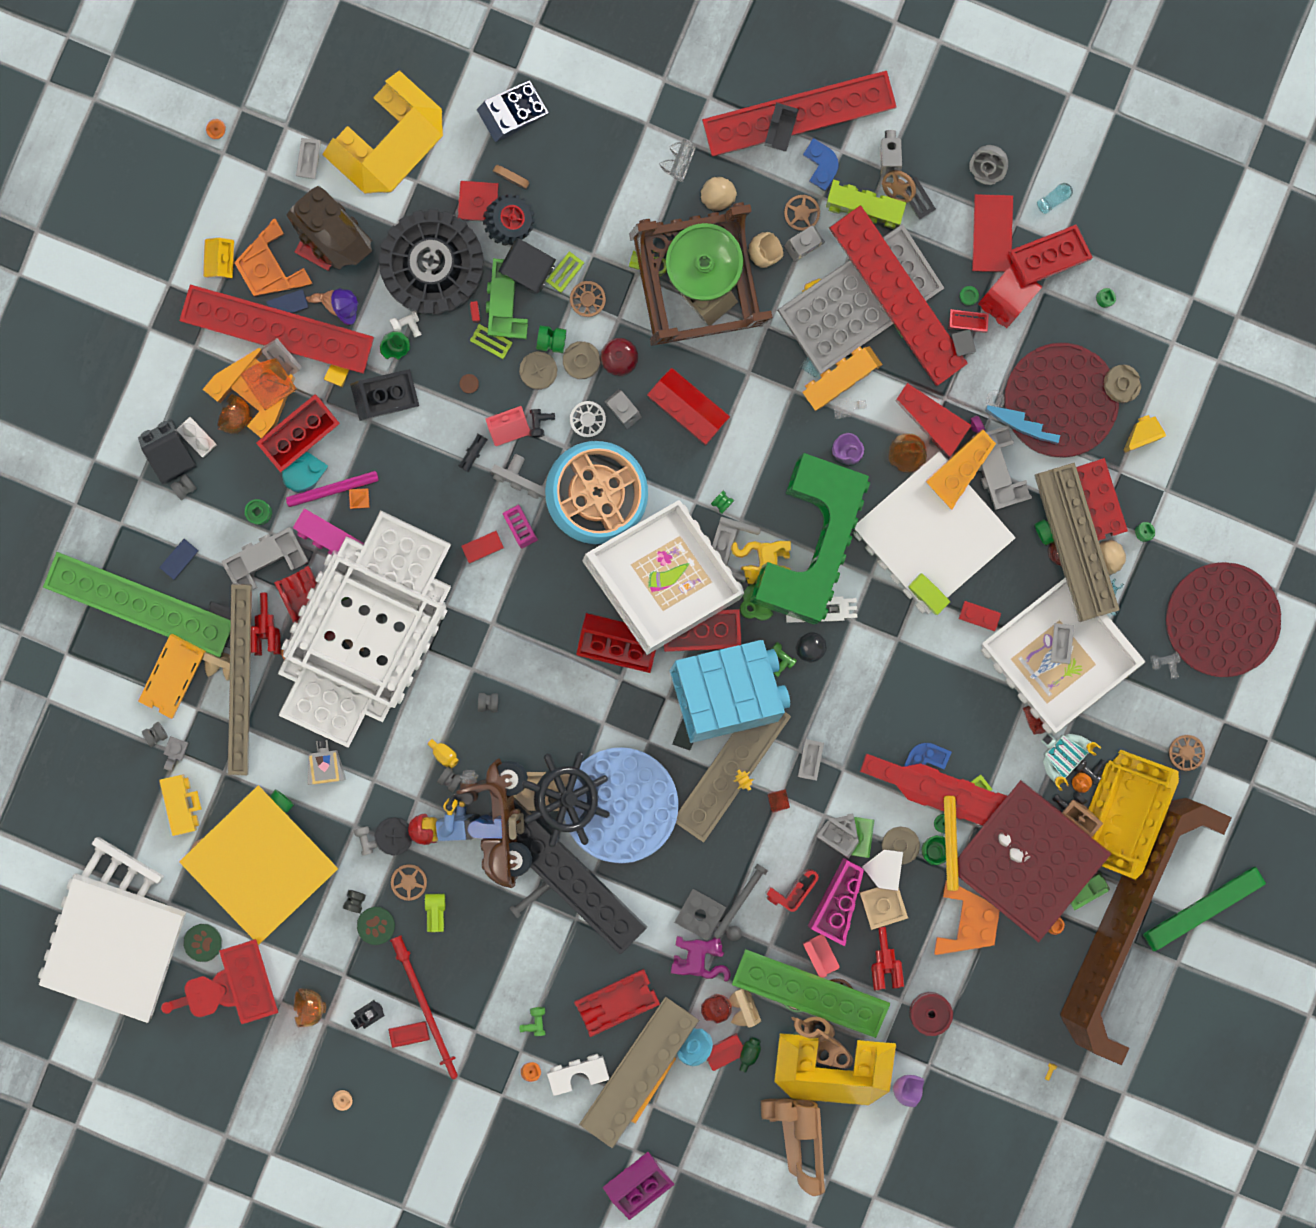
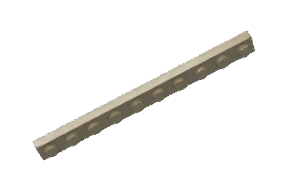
[228,584,252,776]

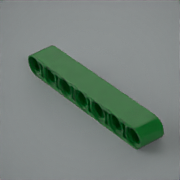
[1143,866,1266,952]

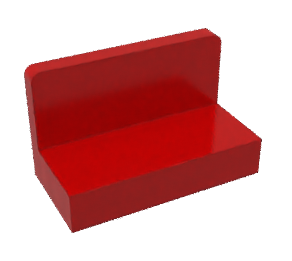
[707,1033,743,1071]

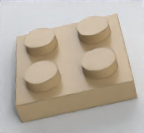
[860,887,908,930]

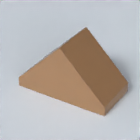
[1062,800,1103,837]

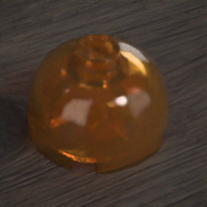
[217,394,252,434]
[888,433,927,472]
[294,989,326,1028]

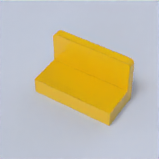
[203,238,234,278]

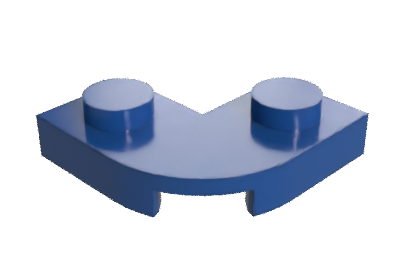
[803,138,838,191]
[904,743,952,770]

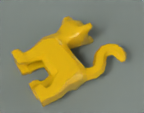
[731,541,791,584]

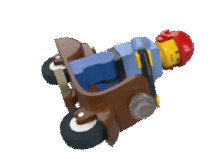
[408,758,532,888]

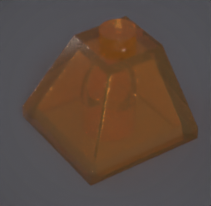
[240,358,297,411]

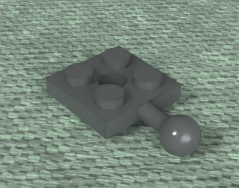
[674,889,742,941]

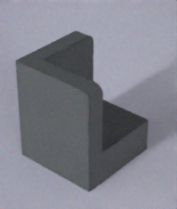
[950,329,976,356]

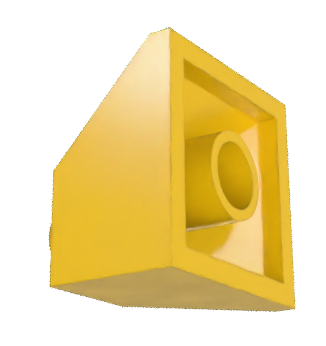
[1124,415,1166,453]

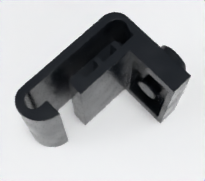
[498,237,556,294]
[138,419,197,485]

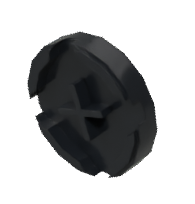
[374,817,412,856]

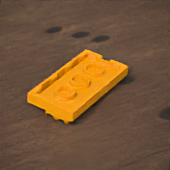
[138,634,206,719]

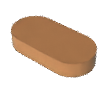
[493,165,529,189]

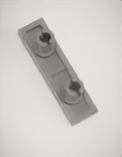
[491,454,564,504]

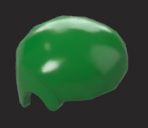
[380,331,410,360]
[921,835,946,865]

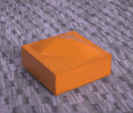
[349,488,370,509]

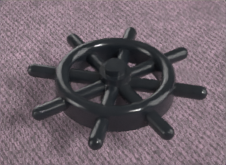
[522,752,610,847]

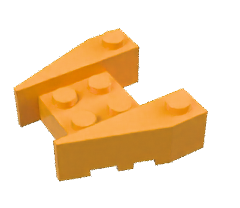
[203,348,295,438]

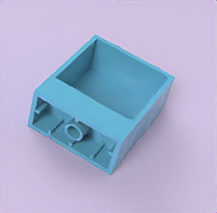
[670,640,790,743]

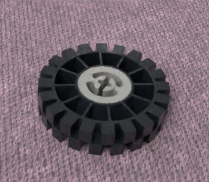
[379,209,484,316]

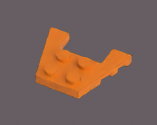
[234,219,313,297]
[934,880,1000,955]

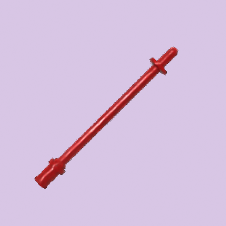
[390,935,458,1079]

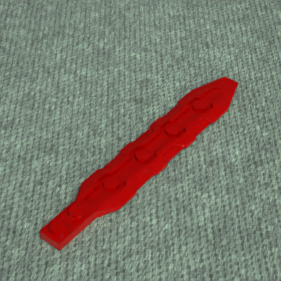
[860,754,1007,826]

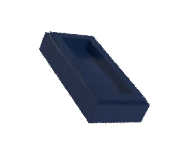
[266,289,309,313]
[159,538,199,580]

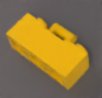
[159,774,202,836]

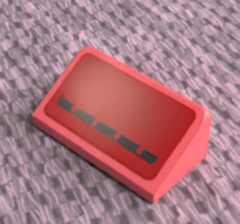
[948,309,989,333]

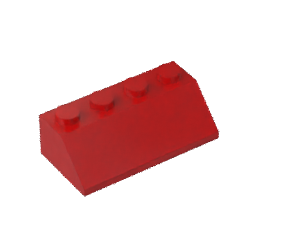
[647,368,730,446]
[256,394,340,473]
[576,613,656,673]

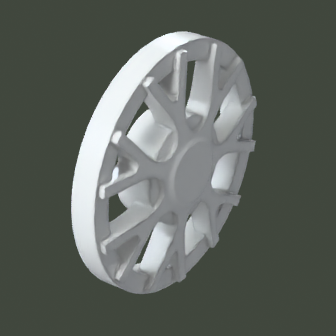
[570,401,606,437]

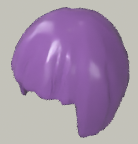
[832,433,864,465]
[893,1075,924,1107]

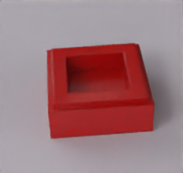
[470,301,481,323]

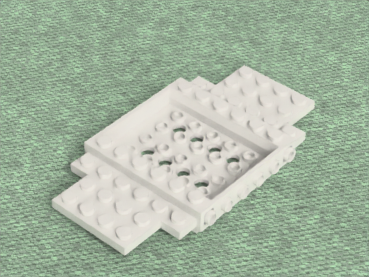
[278,510,451,748]

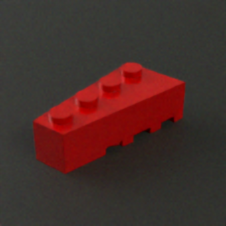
[895,383,971,459]

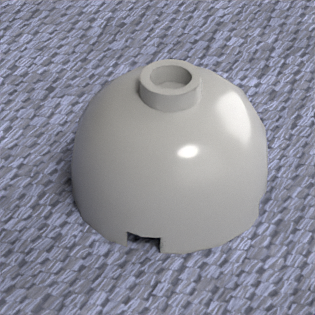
[969,145,1008,185]

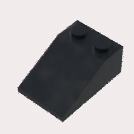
[350,369,419,421]

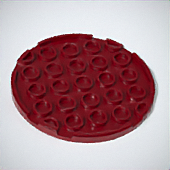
[1004,343,1119,458]
[1166,562,1281,677]

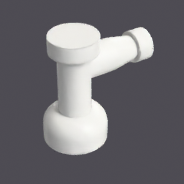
[389,311,422,337]

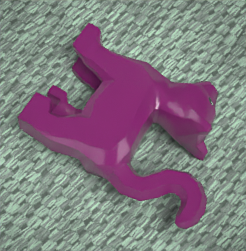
[671,936,731,982]

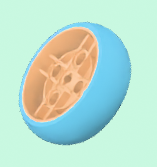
[545,441,648,544]

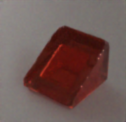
[767,789,790,813]

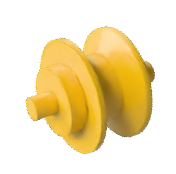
[733,769,755,791]

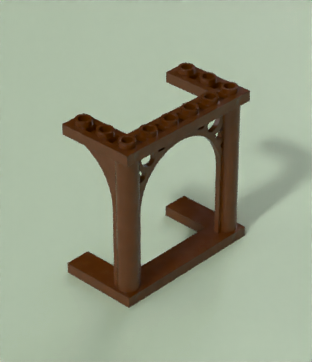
[629,202,773,346]

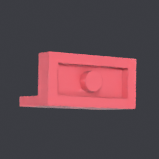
[485,406,530,446]
[803,934,840,978]

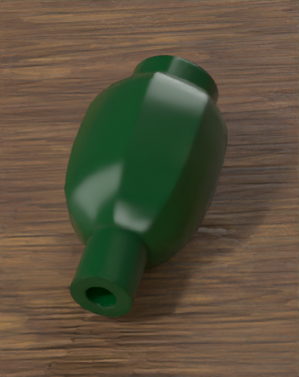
[739,1037,761,1072]

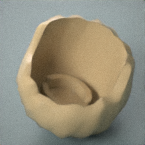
[700,177,737,211]
[748,232,784,268]
[1099,539,1126,575]

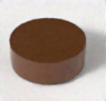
[460,374,479,394]

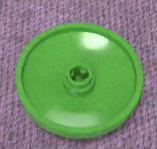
[666,223,743,301]

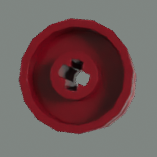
[909,992,953,1036]

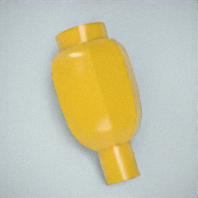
[427,739,459,769]

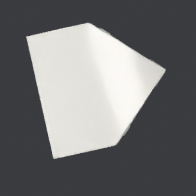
[862,850,903,891]

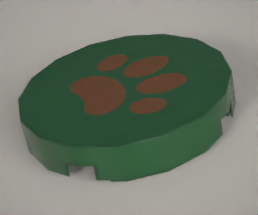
[357,907,395,945]
[183,923,222,962]

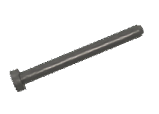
[510,858,578,918]
[714,864,768,939]

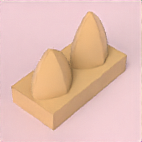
[202,652,230,681]
[728,988,761,1028]

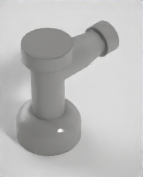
[353,826,377,856]

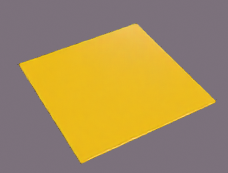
[179,785,338,945]

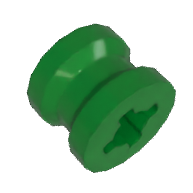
[711,490,735,514]

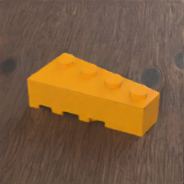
[802,346,883,411]

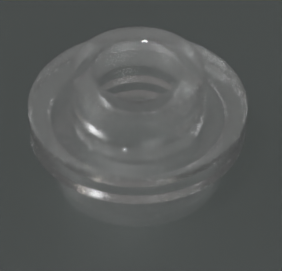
[986,390,1005,408]

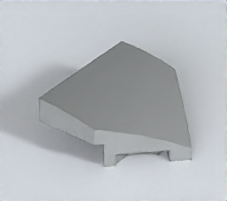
[816,813,859,859]

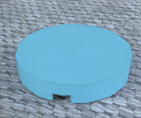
[677,1028,713,1067]

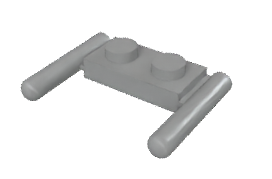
[712,517,761,583]

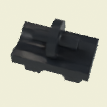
[351,1000,385,1029]

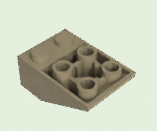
[669,280,738,326]

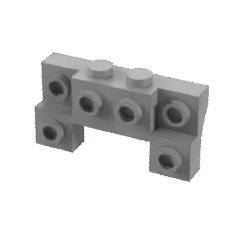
[972,425,1032,510]
[221,527,309,590]

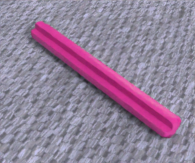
[286,471,379,507]

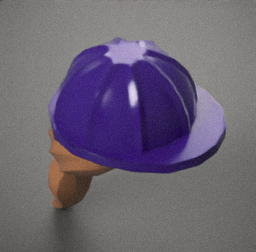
[306,288,359,325]

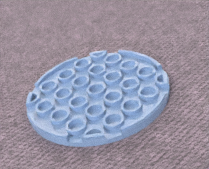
[564,747,678,863]

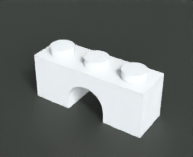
[547,1054,609,1096]

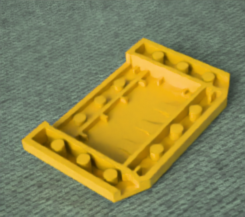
[1089,750,1179,880]

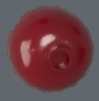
[600,338,638,376]

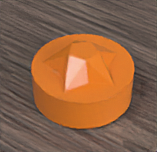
[206,119,226,139]
[1072,773,1092,793]
[521,1062,541,1082]

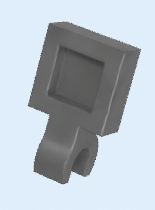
[164,736,189,771]

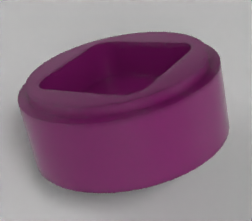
[970,415,986,433]

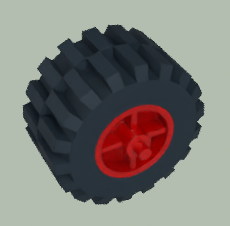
[483,194,535,246]

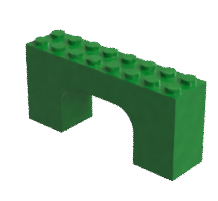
[750,453,870,625]

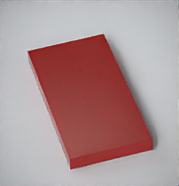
[972,194,1013,272]
[1008,225,1093,286]

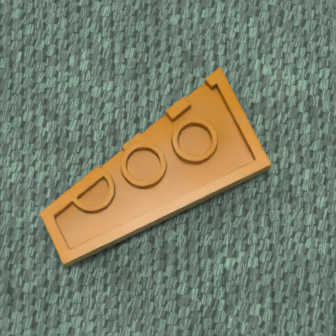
[926,429,996,510]

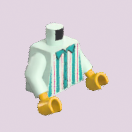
[1041,733,1101,791]

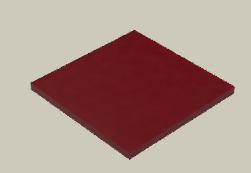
[958,780,1112,943]

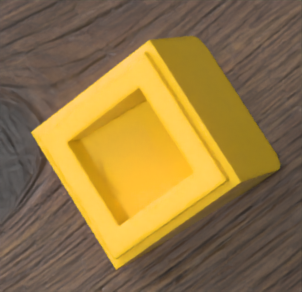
[324,365,349,388]

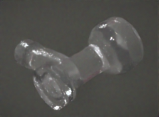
[1150,652,1180,679]

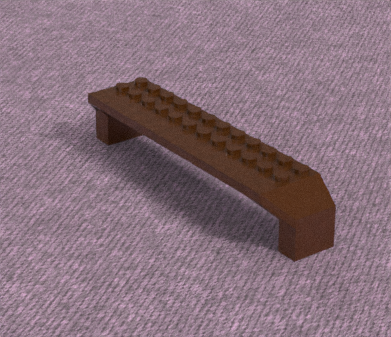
[1060,798,1232,1065]

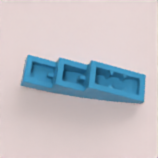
[985,405,1060,444]

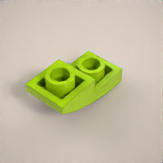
[908,573,950,615]

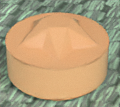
[332,1090,352,1111]

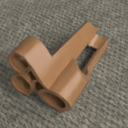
[792,1017,853,1069]
[761,1098,825,1197]

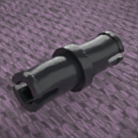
[458,433,488,472]

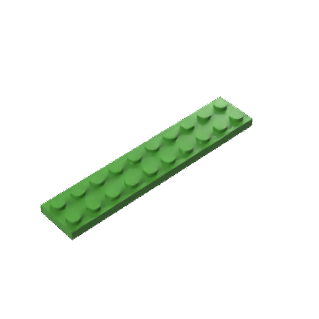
[43,552,231,657]

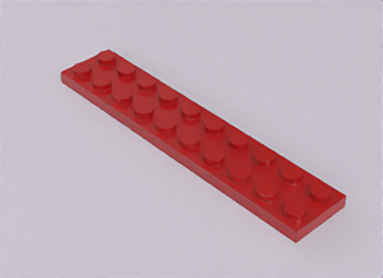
[702,70,897,157]
[829,205,968,386]
[179,284,375,374]

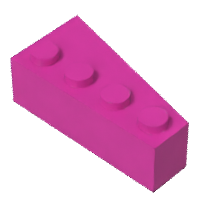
[293,508,364,555]
[808,858,864,946]

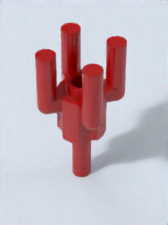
[251,592,281,656]
[871,927,904,991]

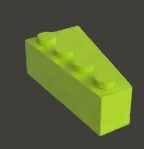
[826,179,906,229]

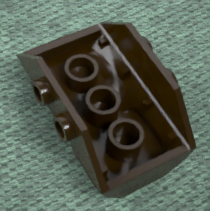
[286,186,373,270]

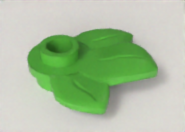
[740,584,773,621]

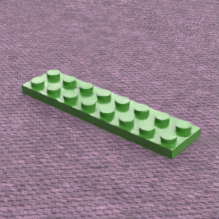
[732,949,890,1038]

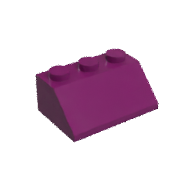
[603,1152,675,1220]

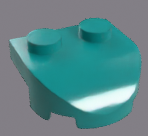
[281,452,328,493]

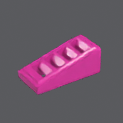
[502,504,538,549]

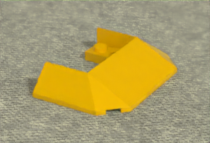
[322,70,443,194]
[774,1033,896,1105]

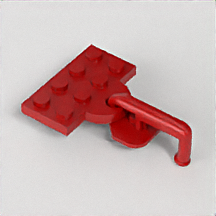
[161,939,278,1024]

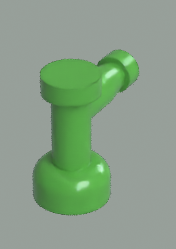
[771,642,797,677]
[519,1007,546,1036]

